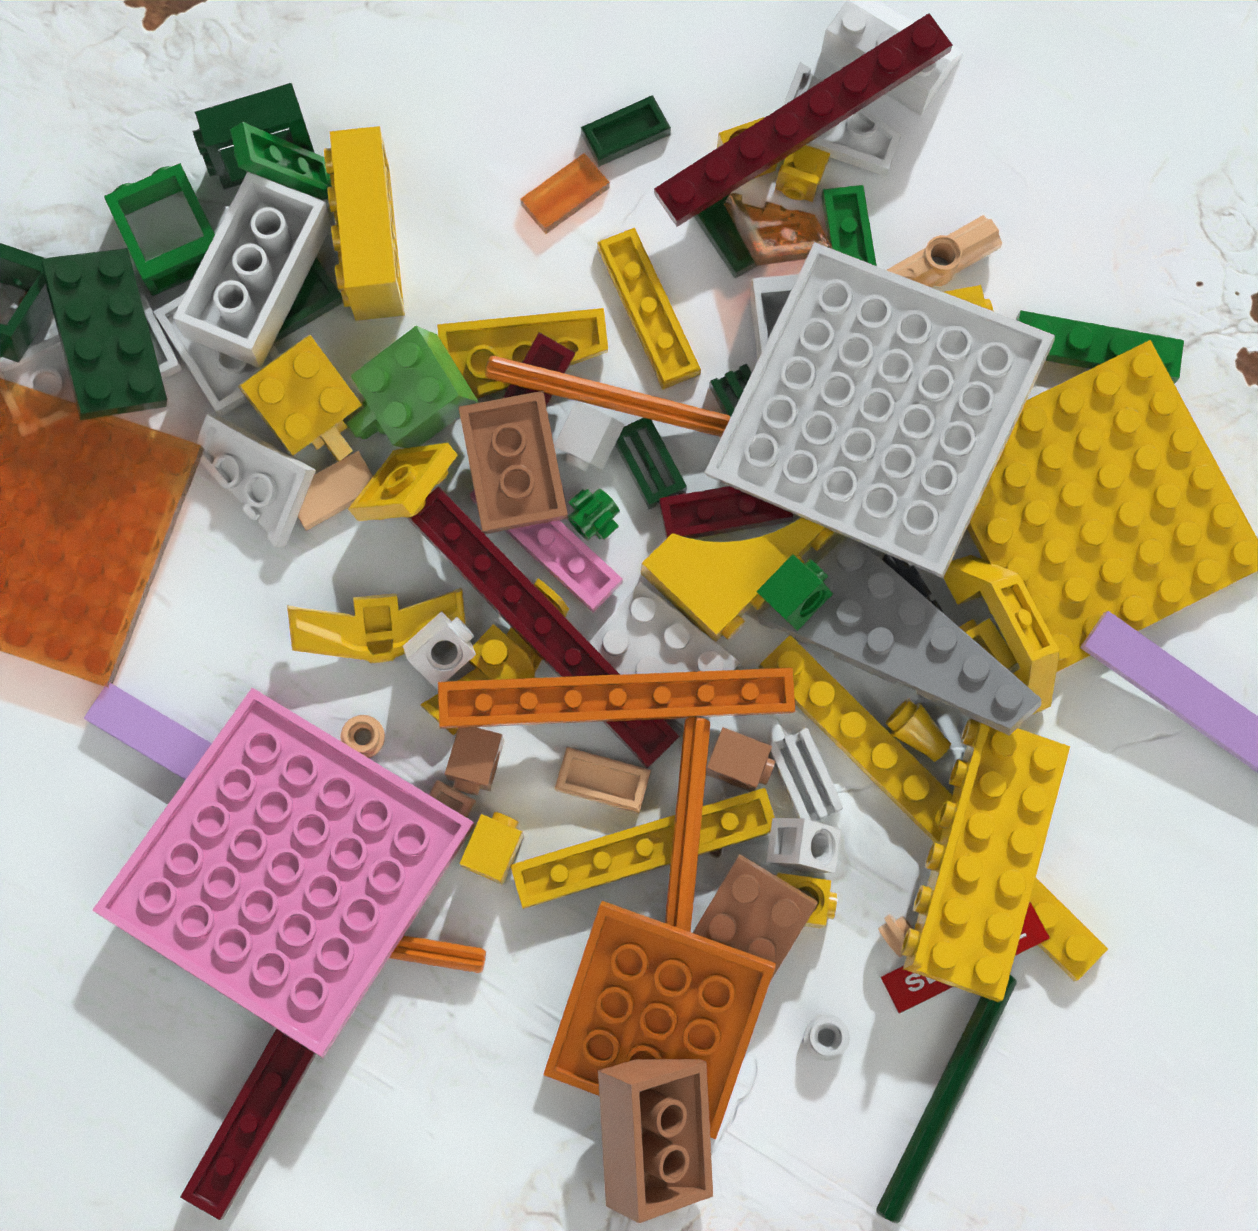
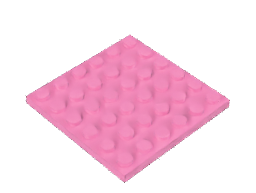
[93,688,475,1058]

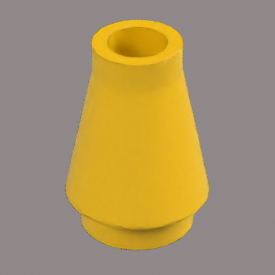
[885,698,952,762]

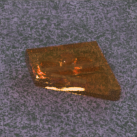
[724,193,832,266]

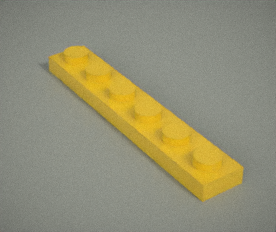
[510,788,775,909]

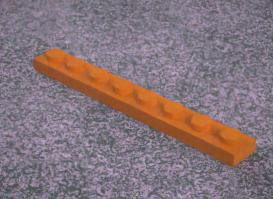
[438,668,795,729]

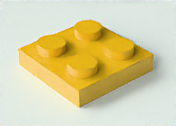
[348,443,458,521]

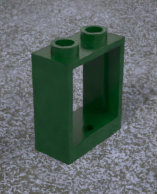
[192,83,315,190]
[0,243,52,363]

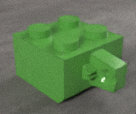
[347,326,479,448]

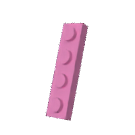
[470,490,623,613]

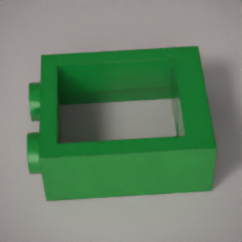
[104,163,215,297]

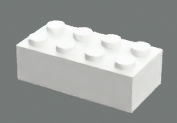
[173,172,332,369]

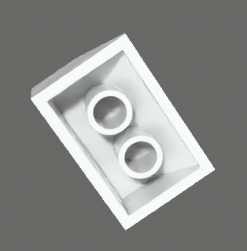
[820,0,964,115]

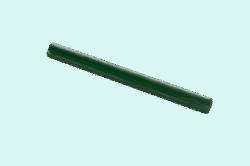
[876,975,1017,1224]

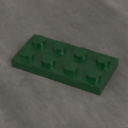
[41,248,168,420]

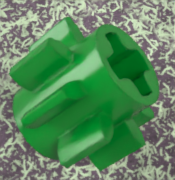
[568,488,620,541]

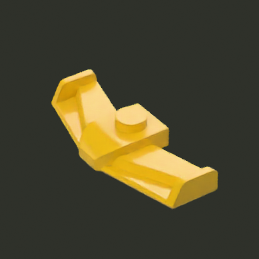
[420,578,569,735]
[287,588,466,664]

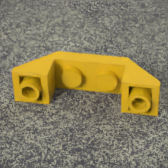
[944,555,1060,715]

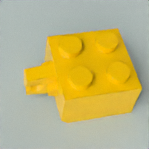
[238,335,362,461]

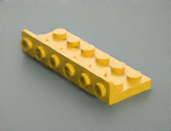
[901,718,1070,1002]

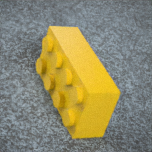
[324,126,405,321]

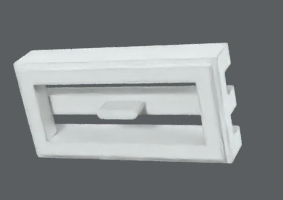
[768,728,844,821]

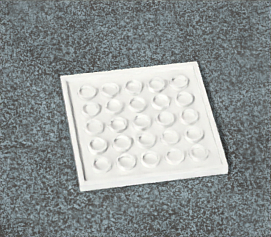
[704,242,1055,578]

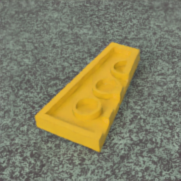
[437,308,608,399]

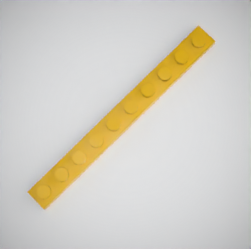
[758,635,1108,981]

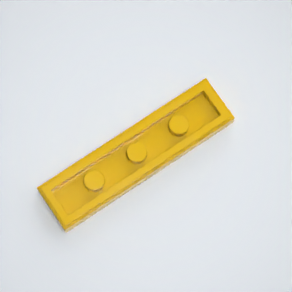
[597,227,701,390]

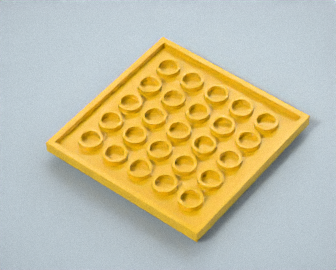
[967,340,1258,673]

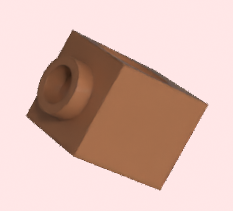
[445,727,505,795]
[706,727,776,792]

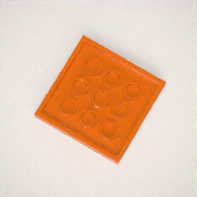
[543,901,776,1139]

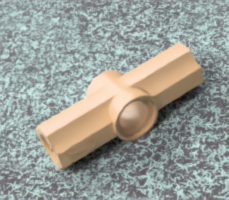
[887,215,1002,288]

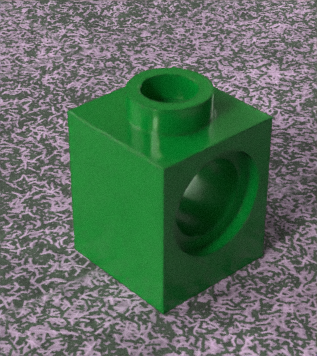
[756,554,833,631]

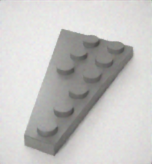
[758,537,1042,736]

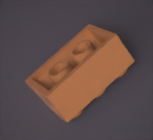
[598,1059,713,1223]

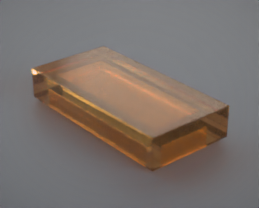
[520,153,610,234]

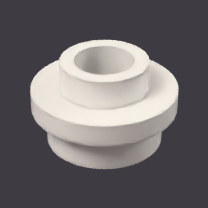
[804,1014,850,1061]

